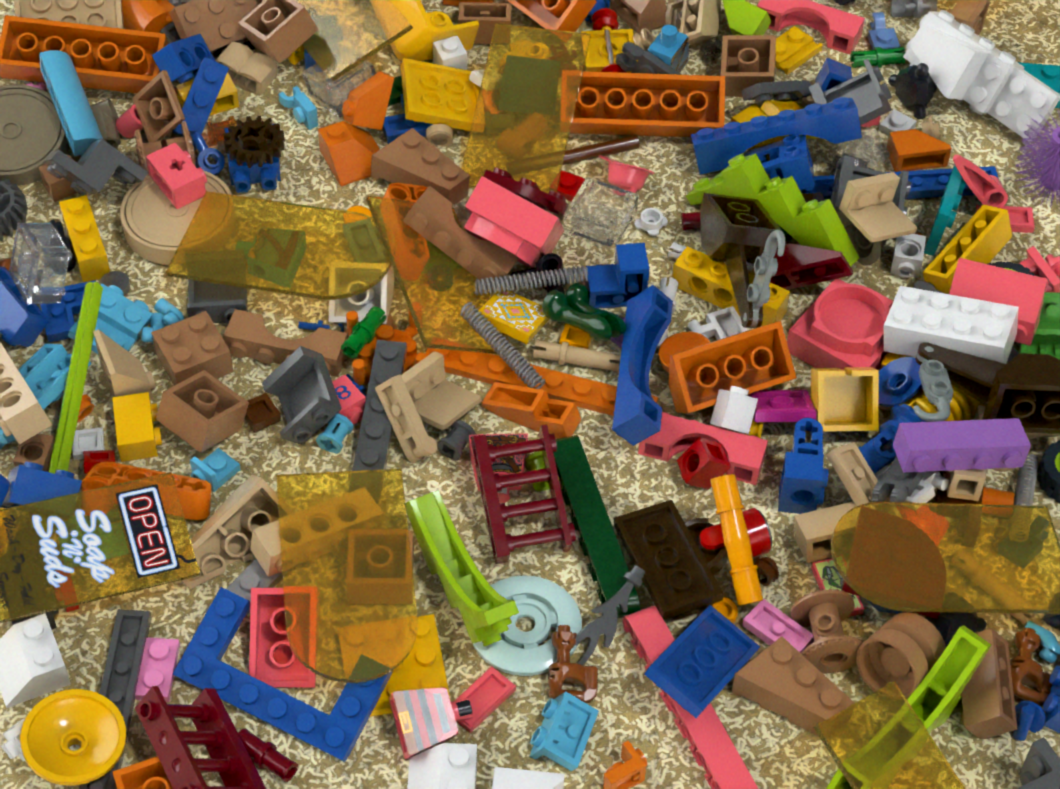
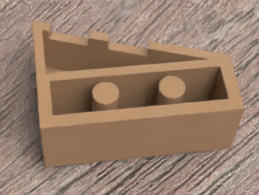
[371,128,470,207]
[731,636,854,740]

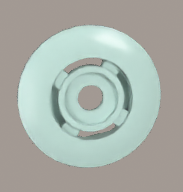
[473,576,582,676]

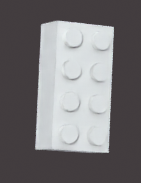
[884,286,1019,364]

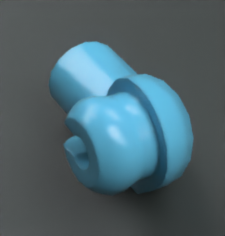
[154,298,184,326]
[141,313,165,344]
[1025,620,1060,663]

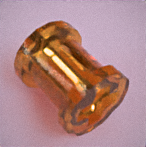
[206,116,237,146]

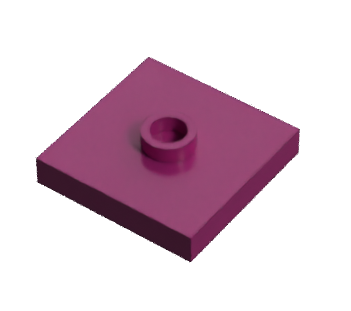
[748,390,817,422]

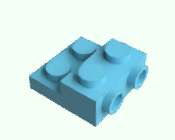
[68,284,153,354]

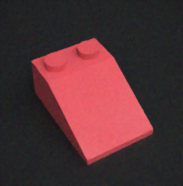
[249,588,320,688]

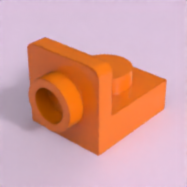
[603,740,648,789]

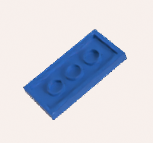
[644,605,760,718]

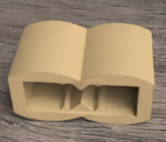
[215,42,277,96]

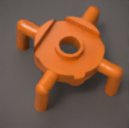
[346,304,427,386]

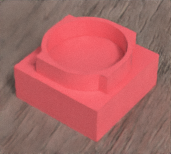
[464,176,564,268]
[787,278,893,370]

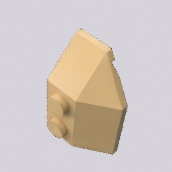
[664,0,721,44]

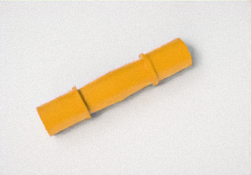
[710,474,763,606]

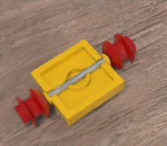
[581,8,638,73]

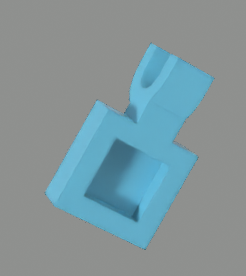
[278,86,318,130]

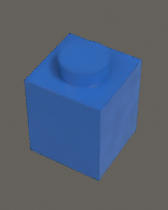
[815,58,853,92]

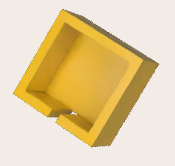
[811,367,879,432]

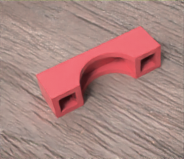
[757,0,865,54]
[638,412,768,485]

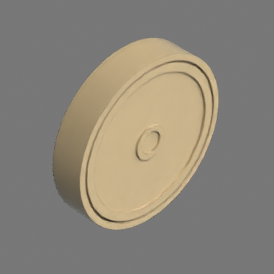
[120,170,236,266]

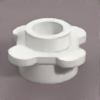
[634,208,668,236]

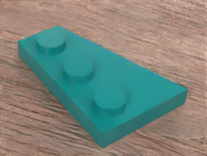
[924,164,966,256]

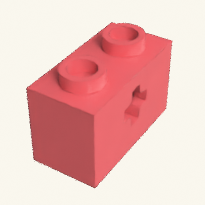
[146,142,207,209]

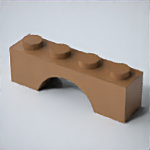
[403,186,519,290]
[223,309,348,377]

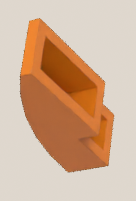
[481,382,581,439]

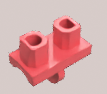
[1019,246,1060,293]

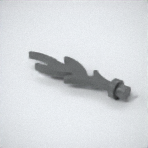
[575,565,645,665]

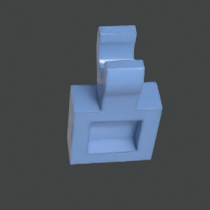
[867,12,900,50]

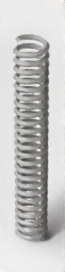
[475,265,588,295]
[460,302,545,389]
[1008,454,1038,544]

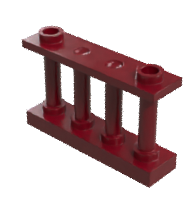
[471,424,576,564]
[135,686,266,789]

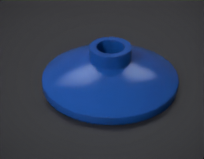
[879,357,922,407]

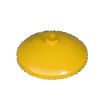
[20,689,126,786]

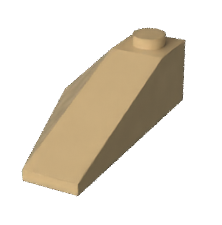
[172,474,294,589]

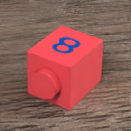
[332,375,366,425]

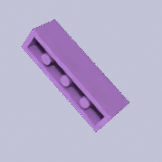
[893,418,1031,473]

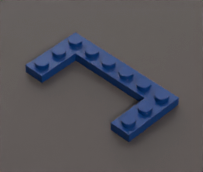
[173,587,393,762]

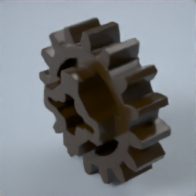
[224,116,285,168]

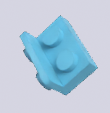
[529,691,599,771]

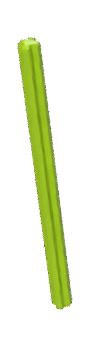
[40,282,103,535]

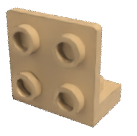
[839,172,917,242]
[401,351,481,430]

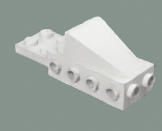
[903,10,1060,142]

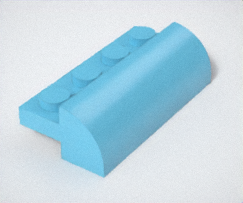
[39,50,104,157]
[0,344,91,449]

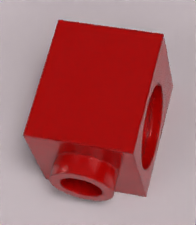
[676,437,731,490]

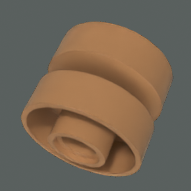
[856,612,946,701]

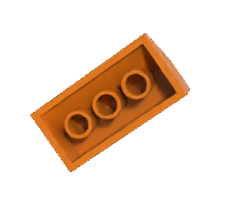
[668,321,797,414]

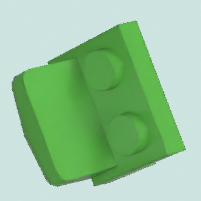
[1019,292,1060,359]

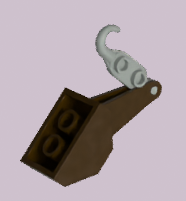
[700,193,785,328]
[913,342,1060,434]

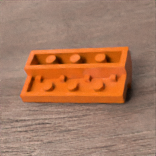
[122,0,175,33]

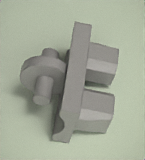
[890,0,937,18]

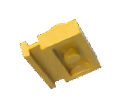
[776,26,823,75]

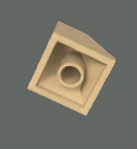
[93,329,156,400]

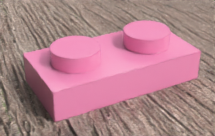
[742,599,814,654]
[135,637,180,702]

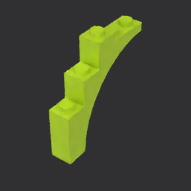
[686,153,860,266]
[404,490,519,646]
[826,625,992,789]

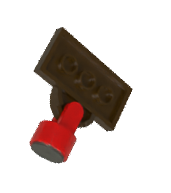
[614,500,772,620]

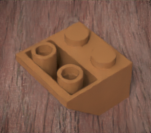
[610,0,667,34]
[458,2,511,44]

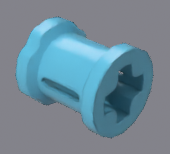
[316,413,354,454]

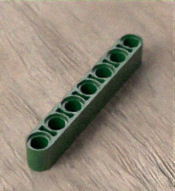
[553,435,640,618]

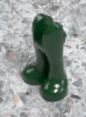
[542,283,626,341]

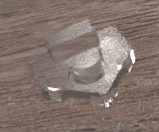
[828,128,890,172]

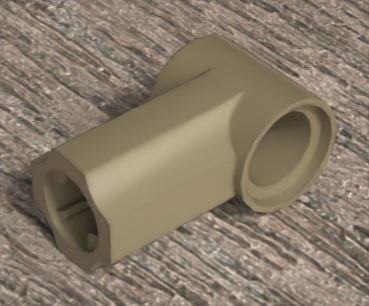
[90,99,121,150]

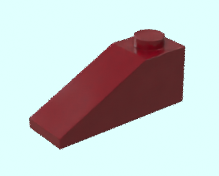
[770,244,853,290]

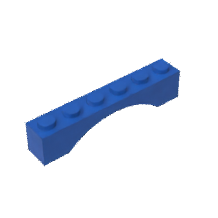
[691,97,862,175]
[612,285,673,446]

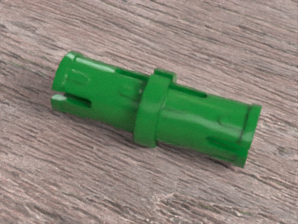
[850,47,906,68]
[341,306,387,359]

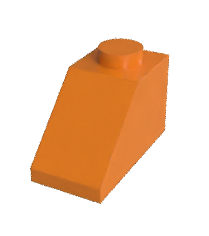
[342,71,394,130]
[886,129,952,172]

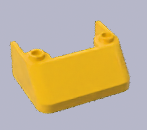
[370,0,480,61]

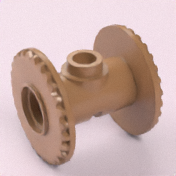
[135,121,196,176]
[790,589,866,674]

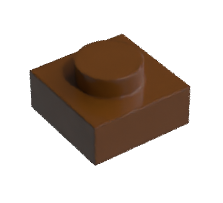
[244,393,281,432]

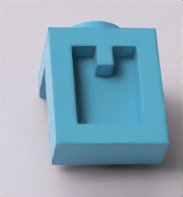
[190,448,241,492]

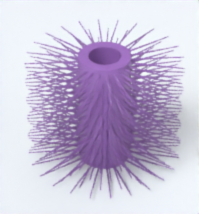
[1016,111,1060,206]

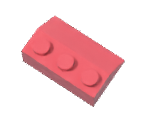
[949,258,1048,346]

